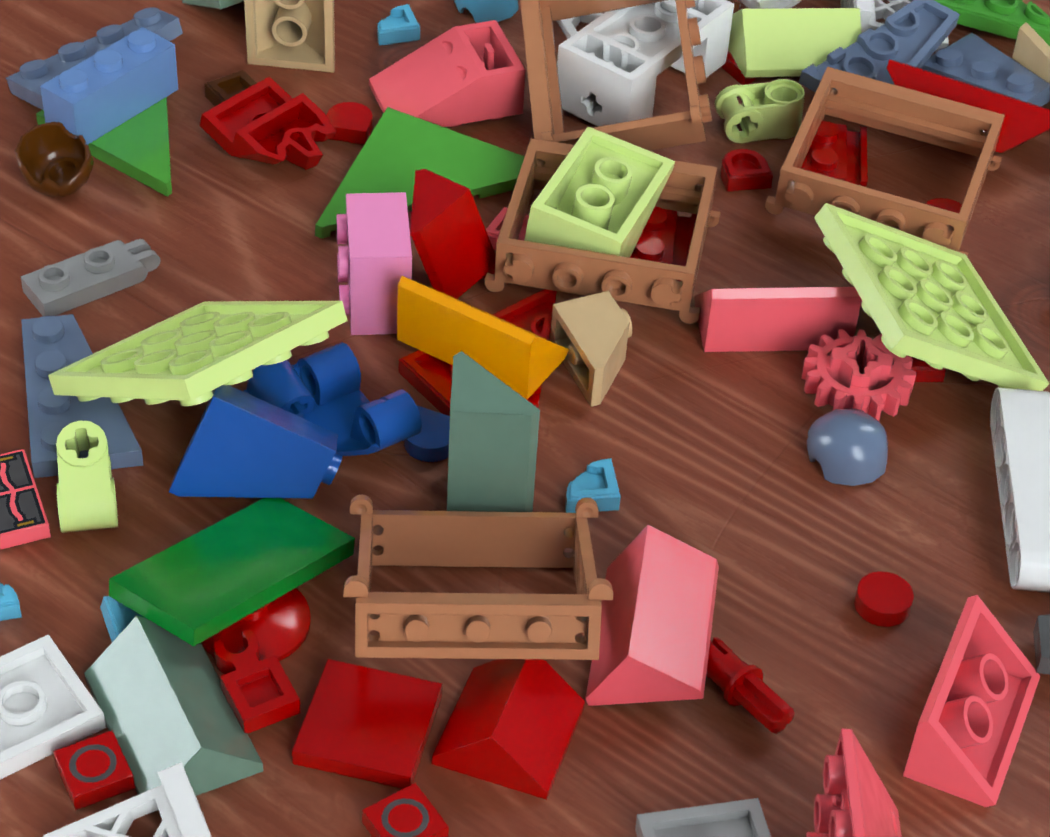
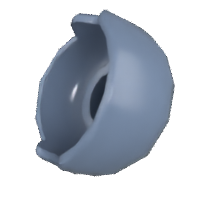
[807,408,888,486]

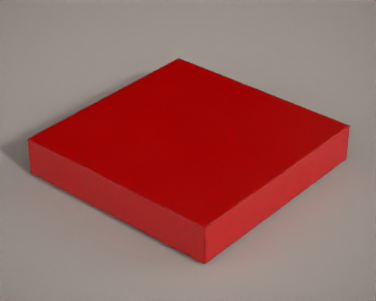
[292,659,442,789]

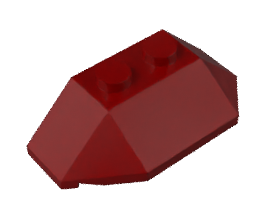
[887,59,1050,153]

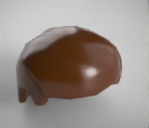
[15,122,94,197]

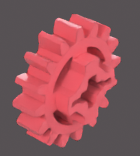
[801,329,916,421]

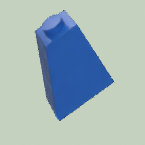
[169,385,343,499]

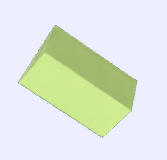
[728,8,862,78]

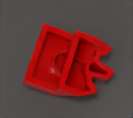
[199,76,336,170]

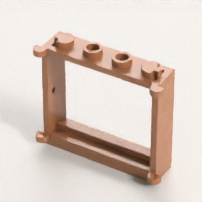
[520,0,712,161]
[765,66,1005,257]
[485,138,721,324]
[343,494,613,660]

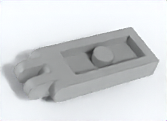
[21,239,161,316]

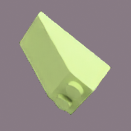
[524,127,675,257]

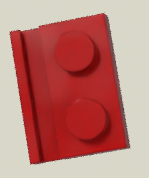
[801,120,868,187]
[630,206,697,281]

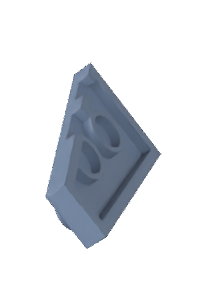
[921,33,1050,107]

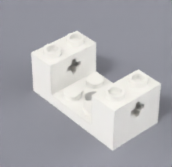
[557,0,734,127]

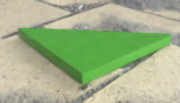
[935,0,1050,46]
[36,97,172,197]
[315,107,525,238]

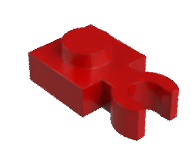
[214,629,300,734]

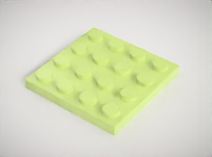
[814,203,1050,391]
[48,301,348,406]

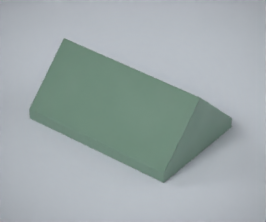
[447,351,540,512]
[84,615,263,813]

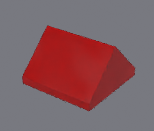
[410,169,496,299]
[432,659,585,800]

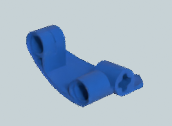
[243,342,422,456]

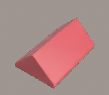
[694,287,862,352]
[585,525,719,706]
[903,595,1041,807]

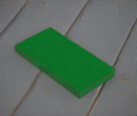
[109,498,355,647]

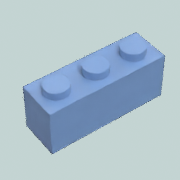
[40,27,179,145]

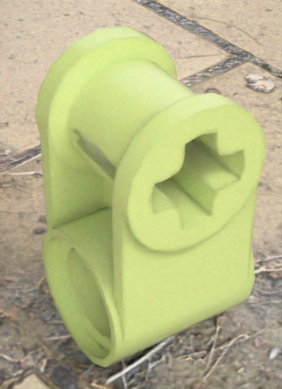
[715,79,805,143]
[56,420,118,533]

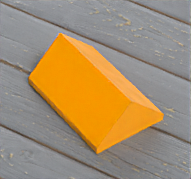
[397,276,569,400]

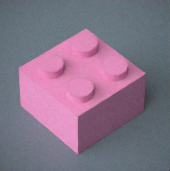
[336,192,412,335]

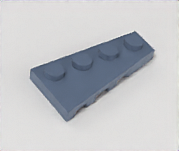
[799,0,960,92]
[6,7,183,110]
[21,314,144,478]

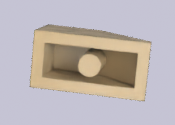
[550,291,632,407]

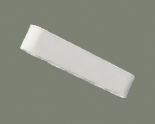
[990,387,1050,592]

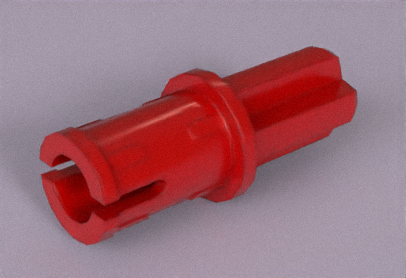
[706,637,795,734]

